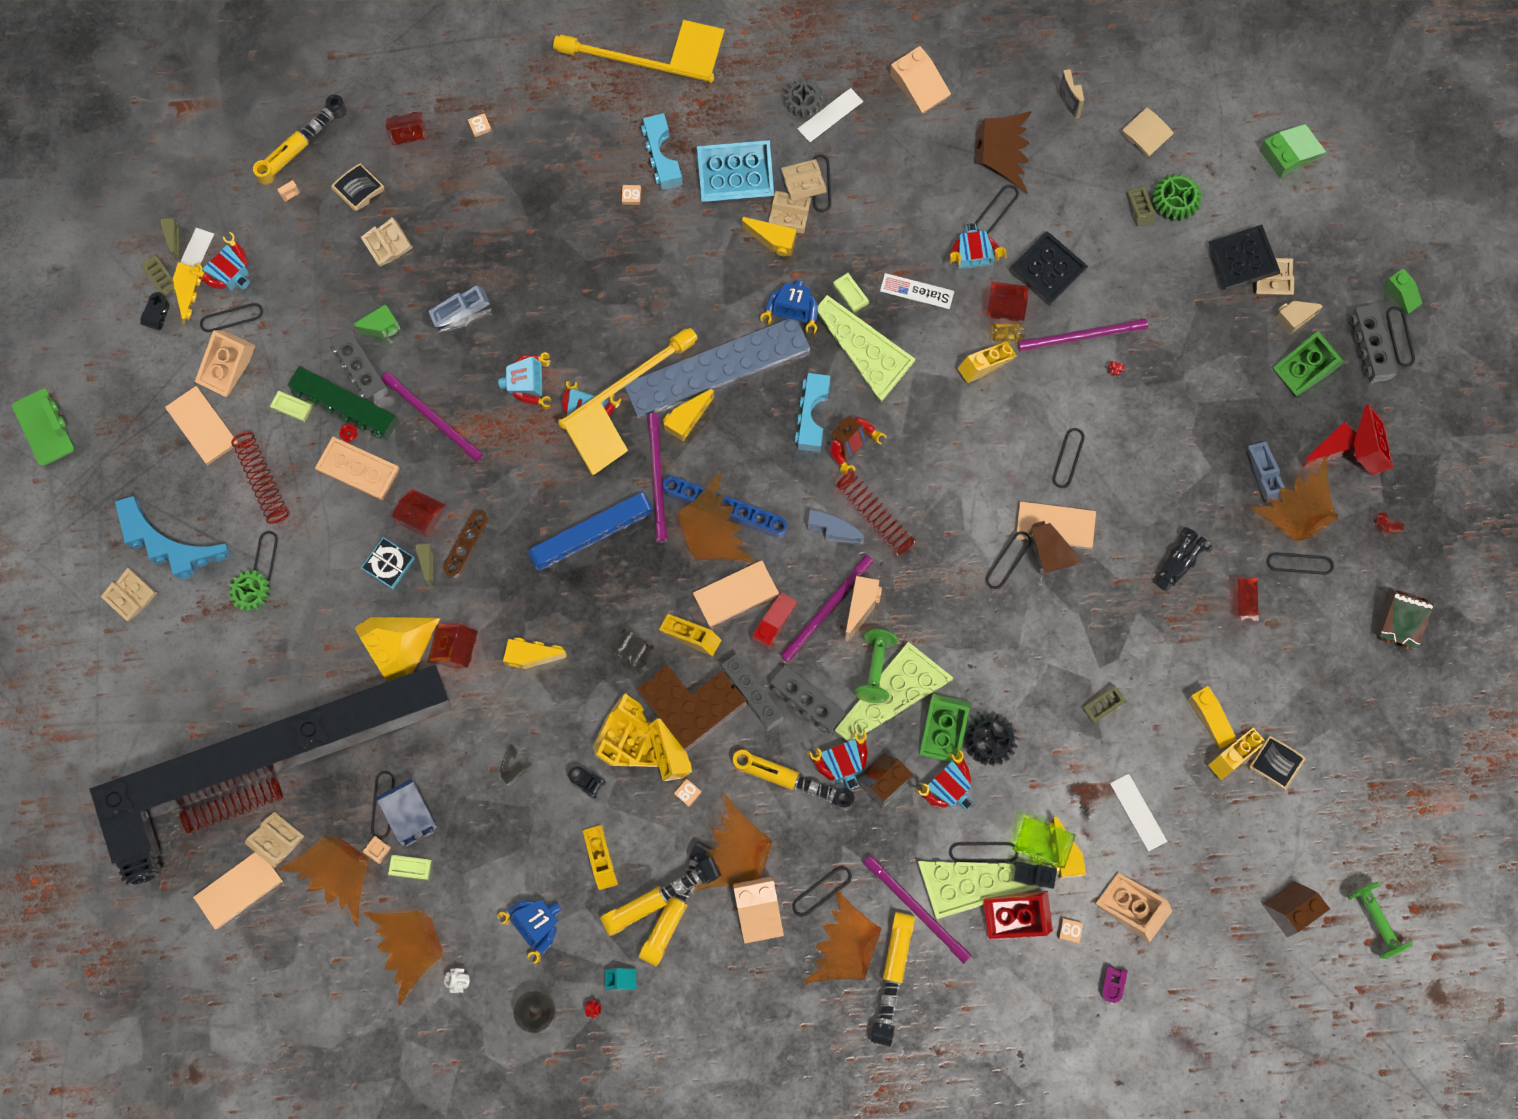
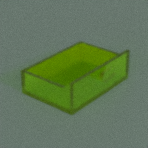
[1012,816,1076,868]

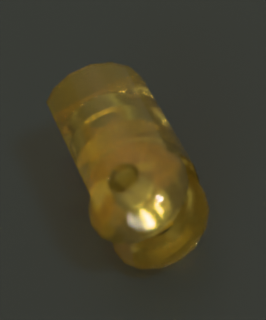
[992,323,1025,341]

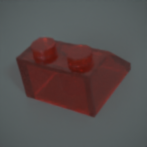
[386,112,428,146]
[987,281,1028,322]
[391,489,446,538]
[428,624,478,668]

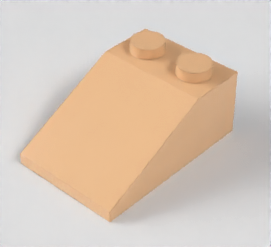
[890,46,951,114]
[195,330,256,397]
[845,576,882,642]
[1096,872,1172,943]
[733,876,784,944]

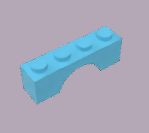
[641,113,683,190]
[795,373,830,452]

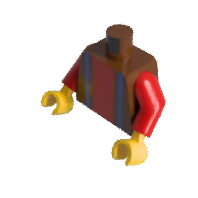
[830,416,886,476]

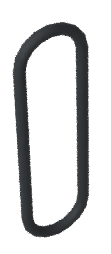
[812,154,831,212]
[975,185,1019,234]
[200,303,263,332]
[1387,306,1415,367]
[1053,428,1085,488]
[252,531,278,592]
[986,531,1031,589]
[1267,552,1334,575]
[371,771,395,839]
[949,842,1019,862]
[792,867,852,917]

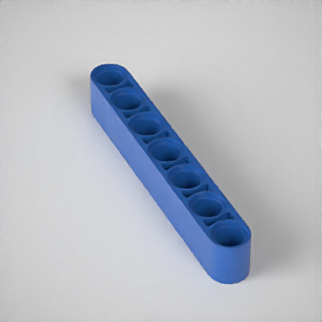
[663,476,787,538]
[528,493,654,570]

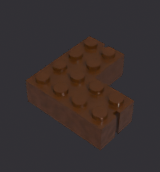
[636,665,747,753]

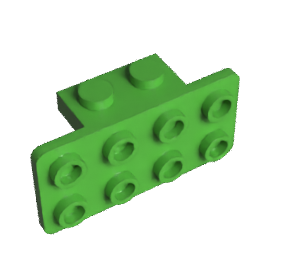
[12,389,74,466]

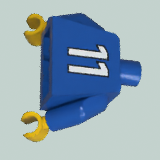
[760,280,818,335]
[497,900,561,964]

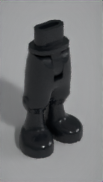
[1154,527,1213,592]

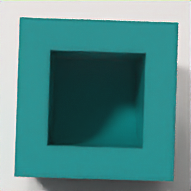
[605,968,637,991]

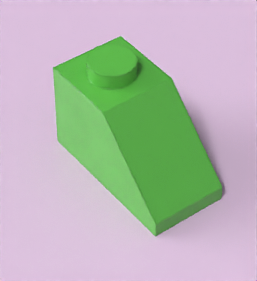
[1383,268,1422,315]
[354,304,400,338]

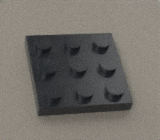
[1208,225,1280,291]
[1009,231,1088,306]

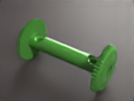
[855,629,898,703]
[1348,882,1413,960]

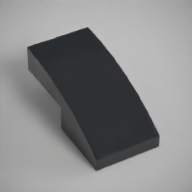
[1011,861,1057,889]

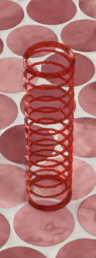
[231,432,290,524]
[836,470,916,555]
[180,776,283,835]

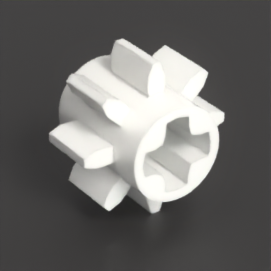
[444,968,469,993]

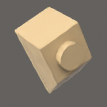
[1275,301,1322,335]

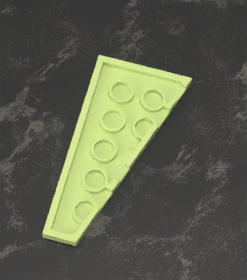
[817,295,916,403]
[834,642,954,742]
[918,861,1045,920]

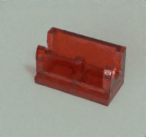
[1237,578,1259,621]

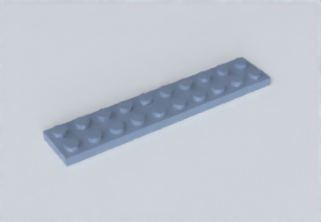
[624,319,810,419]

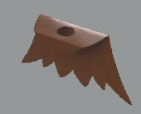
[975,111,1031,194]

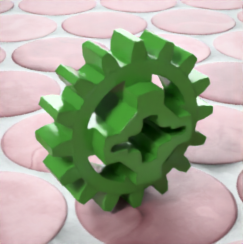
[228,570,271,612]

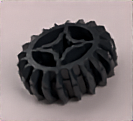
[965,713,1018,767]

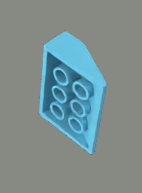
[697,140,774,202]

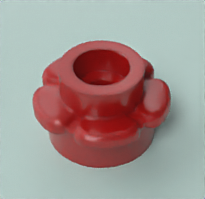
[1107,361,1125,376]
[339,424,358,442]
[585,999,601,1019]

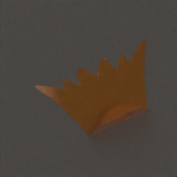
[1251,455,1338,541]
[678,471,756,562]
[693,794,772,891]
[279,837,369,927]
[802,887,881,984]
[363,911,443,1007]

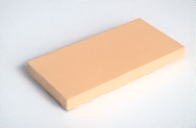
[165,386,239,466]
[315,436,400,501]
[1016,502,1096,549]
[693,560,779,628]
[193,852,283,930]

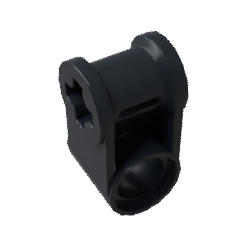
[140,292,170,331]
[568,766,607,800]

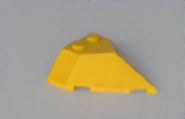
[354,617,440,682]
[592,693,659,767]

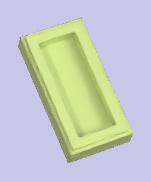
[833,273,869,313]
[270,391,313,423]
[388,855,432,880]

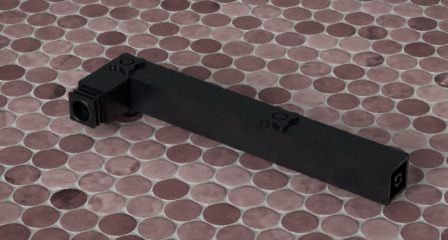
[89,664,452,886]

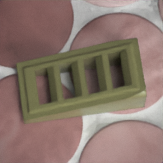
[1127,187,1155,227]
[160,218,180,259]
[141,255,174,297]
[415,544,433,586]
[1083,685,1127,723]

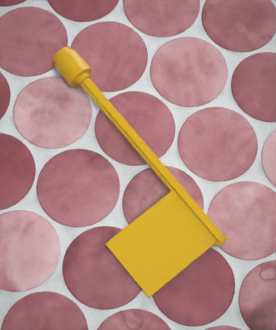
[553,20,725,83]
[558,328,697,475]

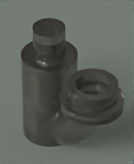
[500,744,532,787]

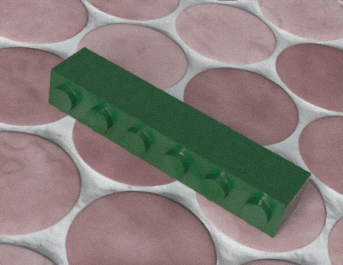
[287,366,399,440]

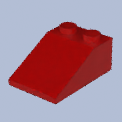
[1353,404,1394,476]
[983,891,1053,939]

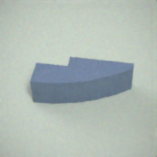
[428,285,490,327]
[1248,442,1286,503]
[808,510,865,544]

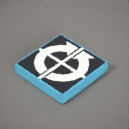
[361,537,415,590]

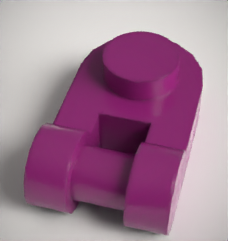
[1102,965,1128,1004]

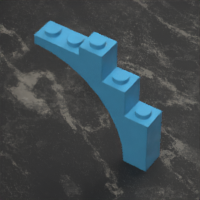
[115,496,232,580]

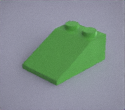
[1260,124,1326,179]
[1273,331,1345,396]
[919,694,972,763]

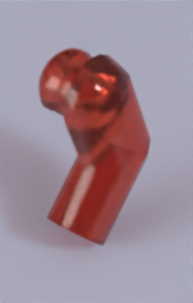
[1376,512,1404,532]

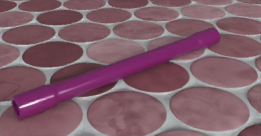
[1018,319,1148,352]
[381,371,483,462]
[647,413,667,542]
[780,555,874,663]
[863,855,972,964]

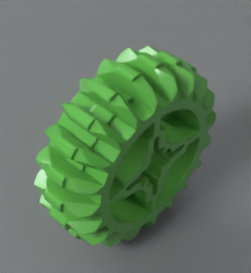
[1152,173,1203,222]

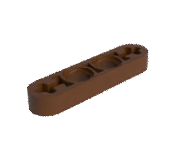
[444,510,488,579]

